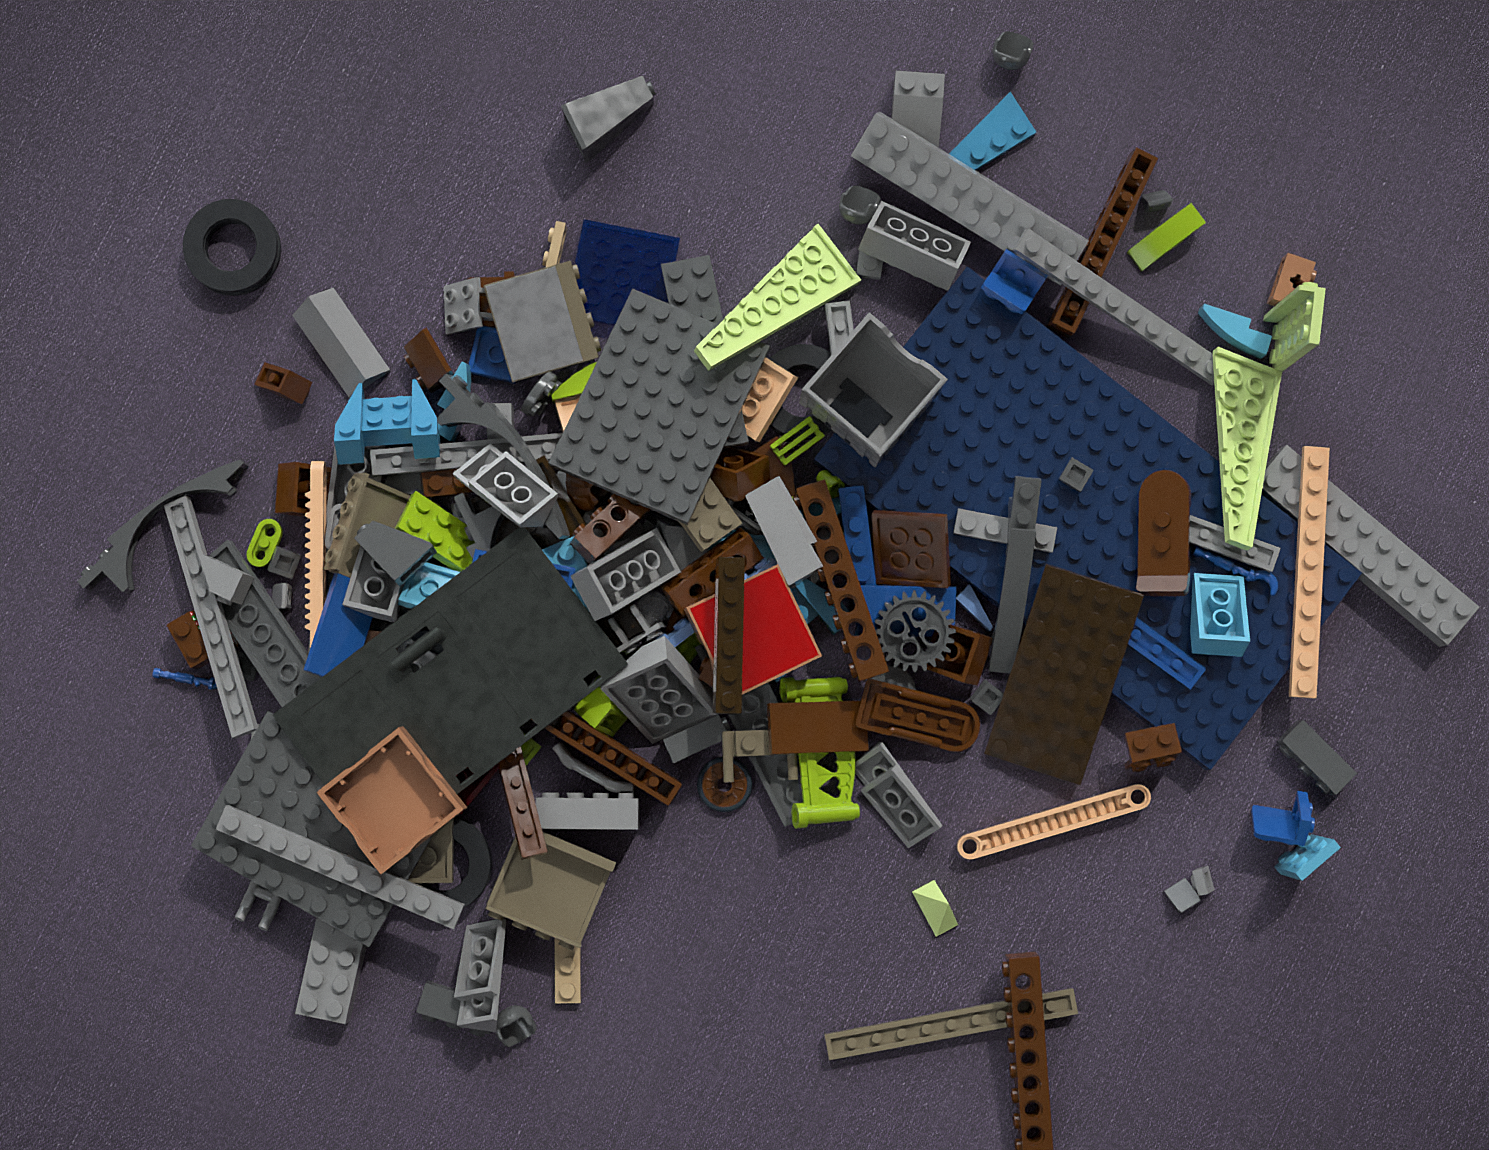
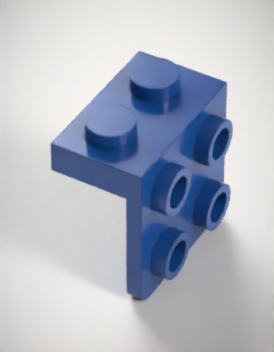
[981,249,1048,314]
[1251,791,1315,846]

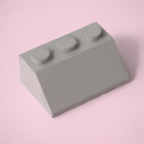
[343,546,406,622]

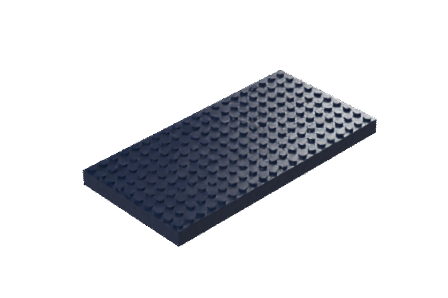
[813,266,1362,770]

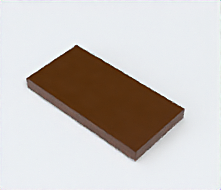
[767,701,869,755]

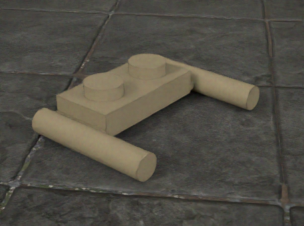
[722,730,798,782]

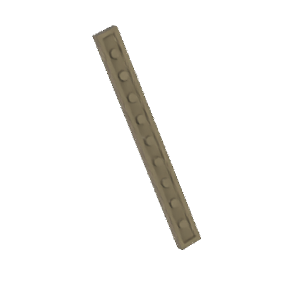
[824,988,1078,1060]

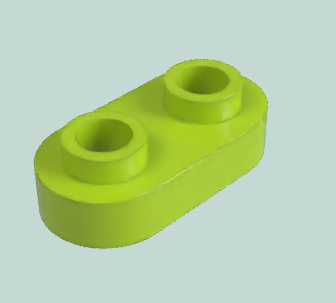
[247,519,283,568]

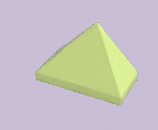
[912,880,958,937]

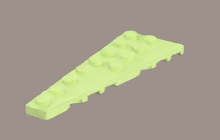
[694,224,861,371]
[1213,347,1282,551]

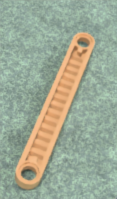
[305,461,327,648]
[956,784,1151,859]

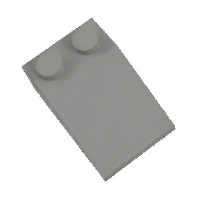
[891,71,945,148]

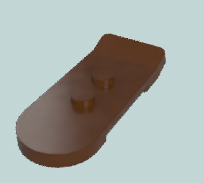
[1136,470,1191,596]
[856,679,980,752]

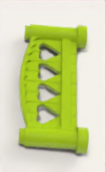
[780,677,860,829]

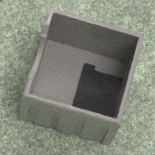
[799,312,948,467]

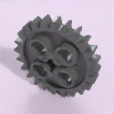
[875,590,956,672]

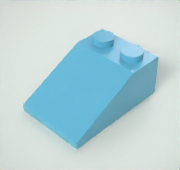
[1190,573,1250,657]

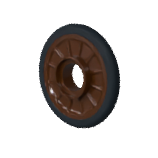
[697,757,752,812]

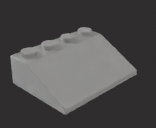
[600,636,717,744]

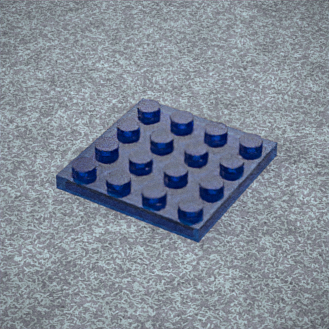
[574,219,680,326]

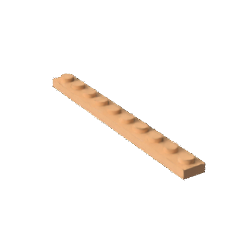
[1289,446,1330,699]

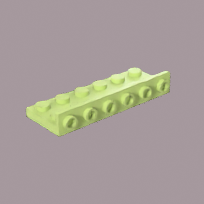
[1263,282,1326,372]

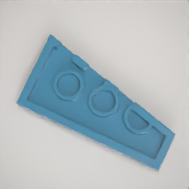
[949,92,1036,171]

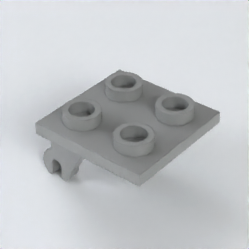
[444,277,494,335]
[608,604,666,655]

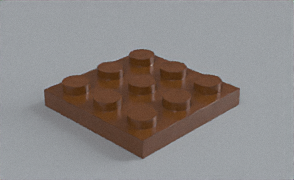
[872,510,951,588]

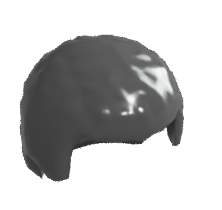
[992,31,1034,70]
[839,186,880,225]
[494,1005,537,1047]

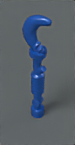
[1193,546,1278,596]
[153,668,217,690]

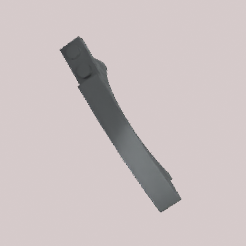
[437,374,570,539]
[77,459,249,594]
[989,476,1041,673]
[454,493,505,559]

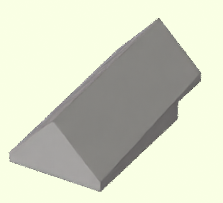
[292,288,391,398]
[453,443,558,527]
[745,476,823,589]
[855,741,942,848]
[454,918,506,1032]

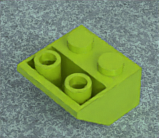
[574,675,628,737]

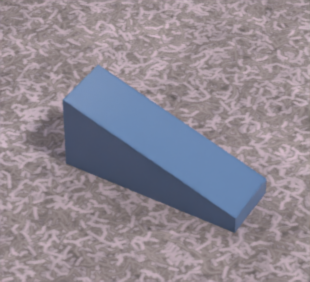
[956,584,993,631]

